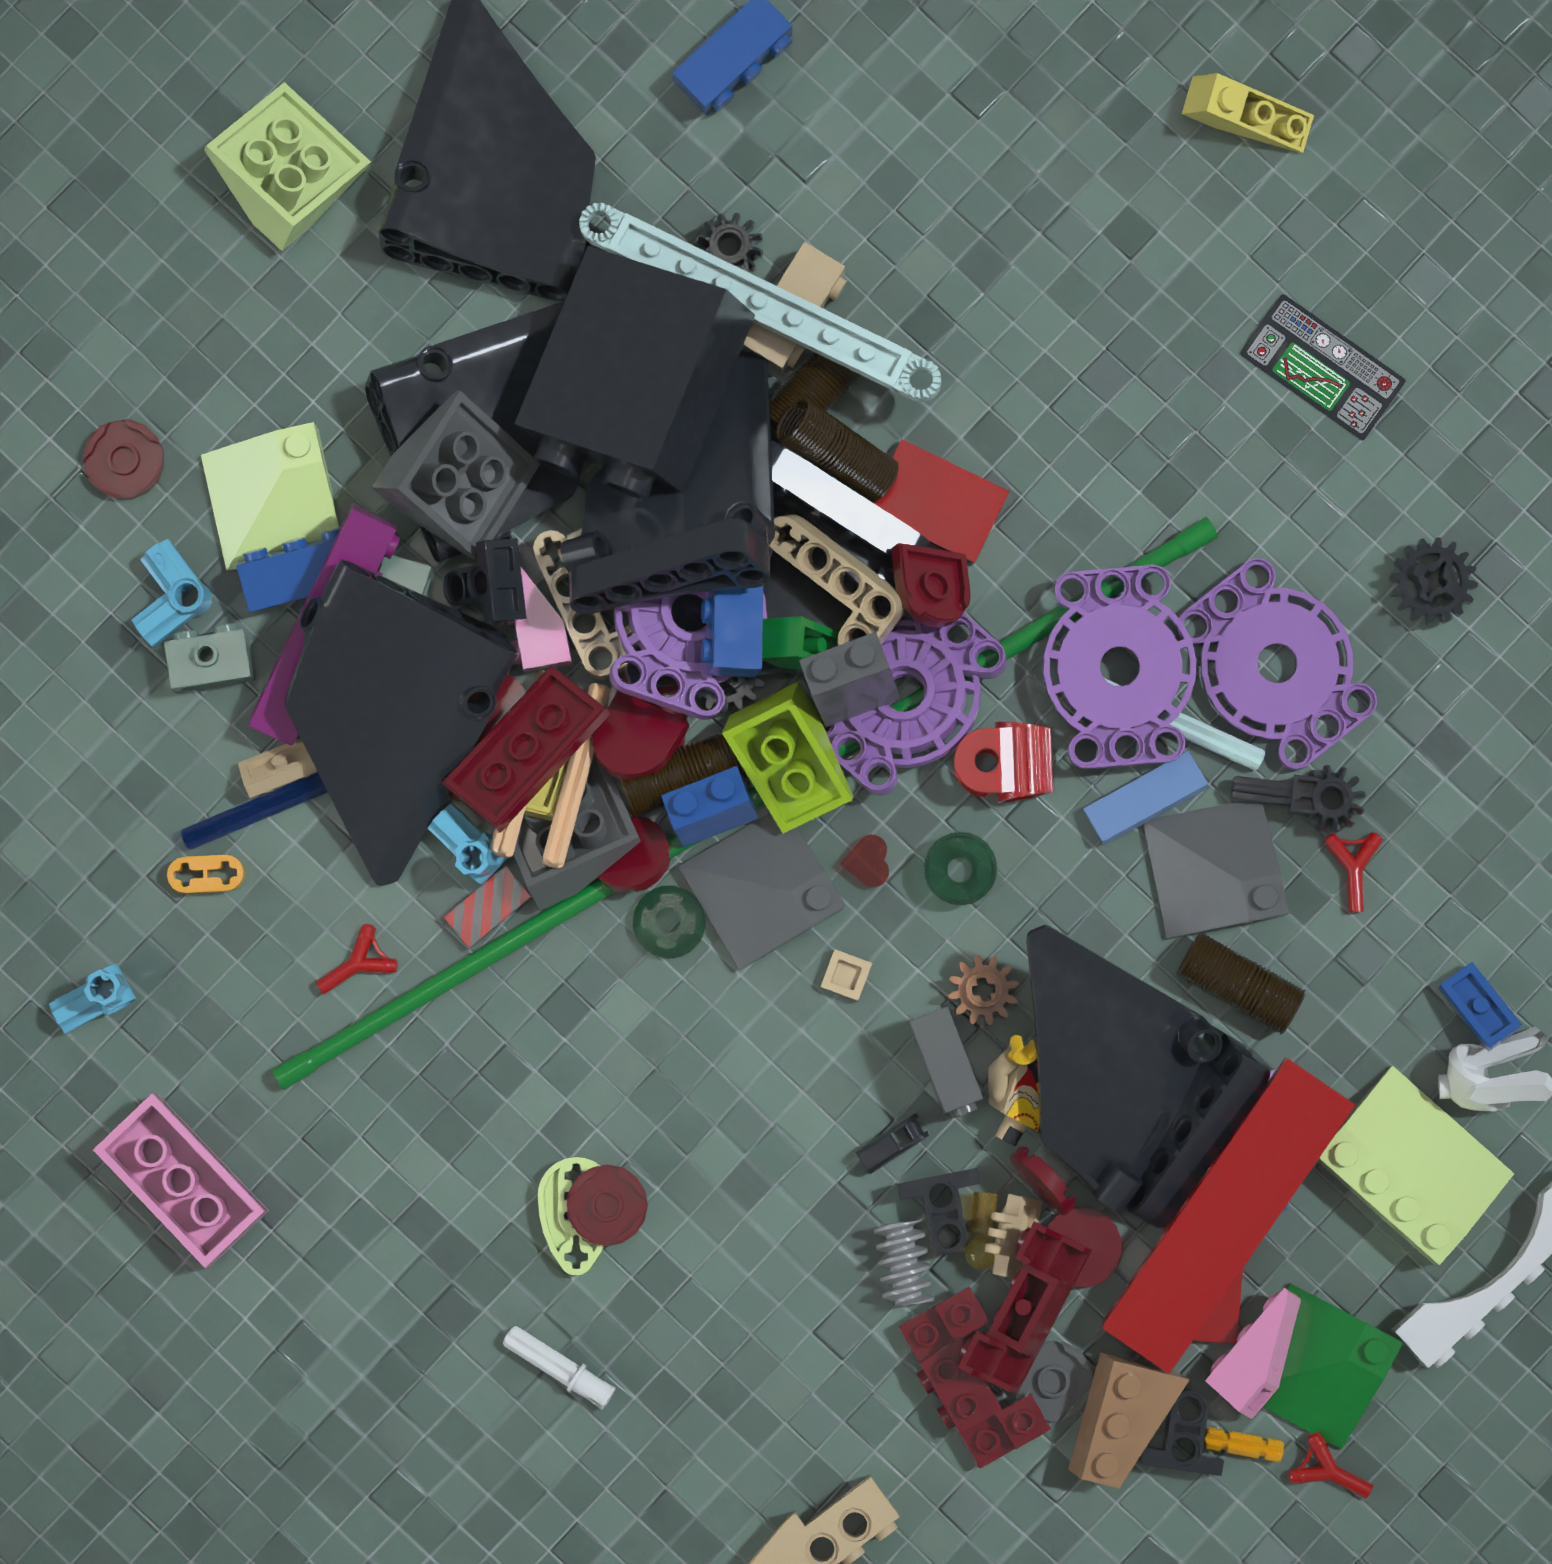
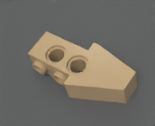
[748,1475,900,1564]

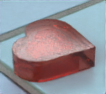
[840,834,889,888]

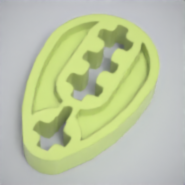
[538,1157,604,1275]

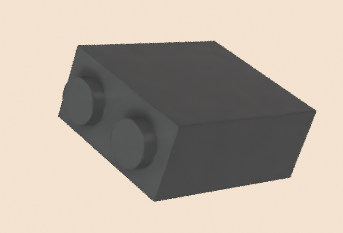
[799,632,901,727]
[908,1007,983,1118]

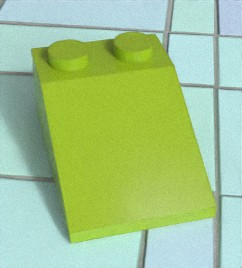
[722,681,853,834]

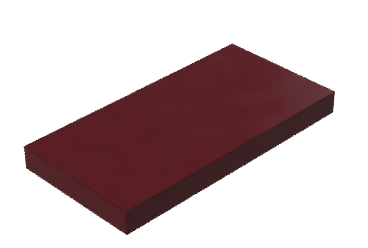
[442,665,610,833]

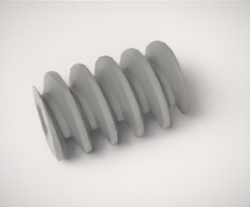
[874,1220,934,1306]

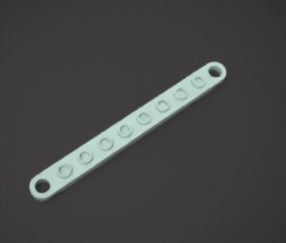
[579,203,942,402]

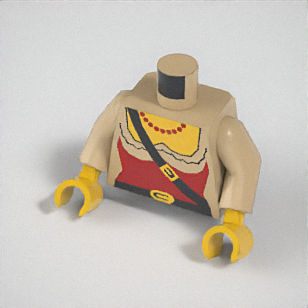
[988,1035,1040,1147]

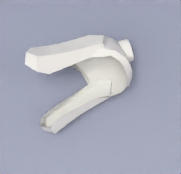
[1438,1027,1552,1112]

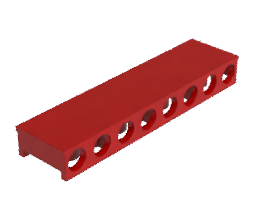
[1101,1057,1356,1374]

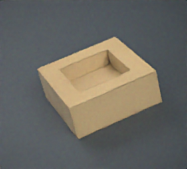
[821,949,872,1001]

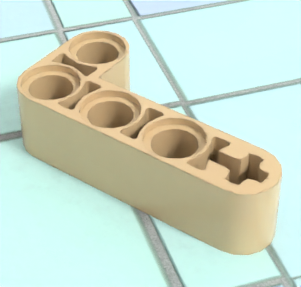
[769,515,905,645]
[533,530,633,680]

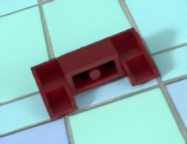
[958,1221,1092,1394]
[898,1286,1051,1469]

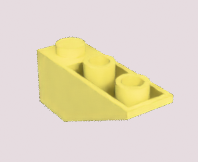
[1182,73,1314,153]

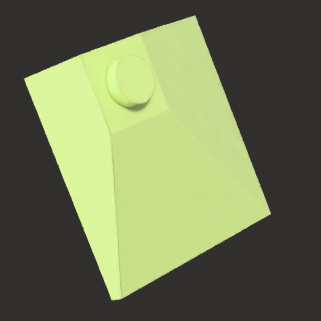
[204,82,371,251]
[201,422,340,572]

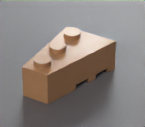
[1068,1352,1190,1489]

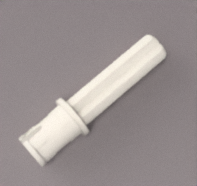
[503,1326,616,1410]

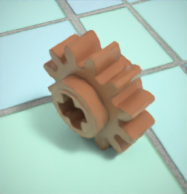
[948,955,1019,1026]

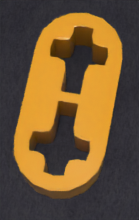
[167,855,246,894]

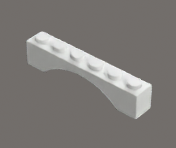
[1390,1181,1552,1368]

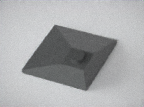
[372,391,540,561]
[513,752,641,911]
[1143,801,1289,939]
[678,813,846,971]

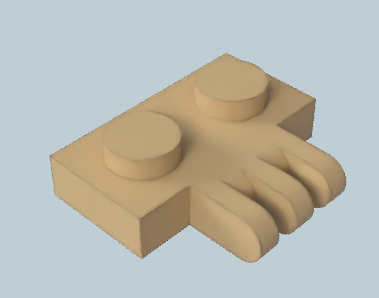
[984,1194,1043,1278]

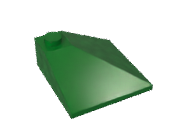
[1263,1283,1403,1449]

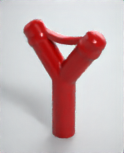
[1324,832,1383,913]
[316,924,398,995]
[1288,1432,1373,1499]

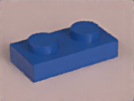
[1439,962,1522,1052]

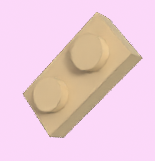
[238,738,317,798]

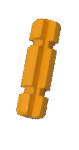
[1204,1427,1284,1462]

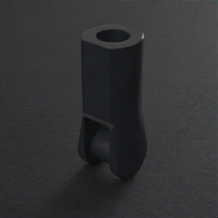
[855,1113,930,1175]

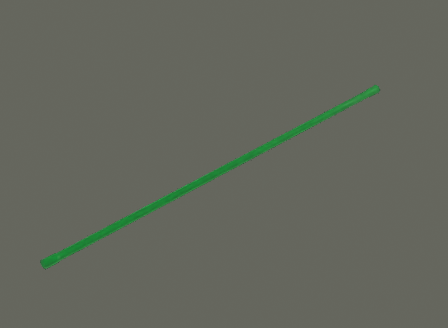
[272,517,1218,1090]

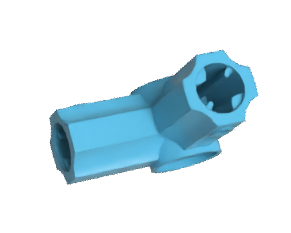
[131,539,212,648]
[428,804,507,885]
[49,963,136,1034]

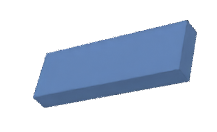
[1083,751,1209,846]

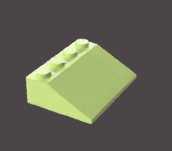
[1318,1066,1514,1265]

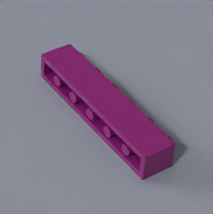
[248,503,400,746]

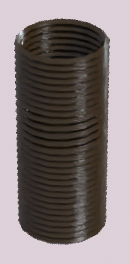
[769,352,861,430]
[776,398,899,503]
[620,732,747,817]
[1176,932,1306,1035]

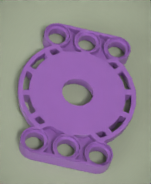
[609,546,773,720]
[1176,558,1377,770]
[1043,565,1196,770]
[814,613,1007,796]

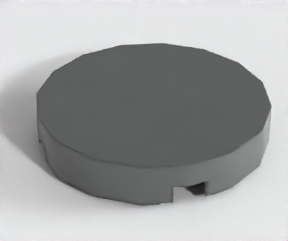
[1015,1340,1093,1422]

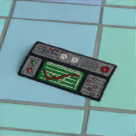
[1240,294,1406,440]

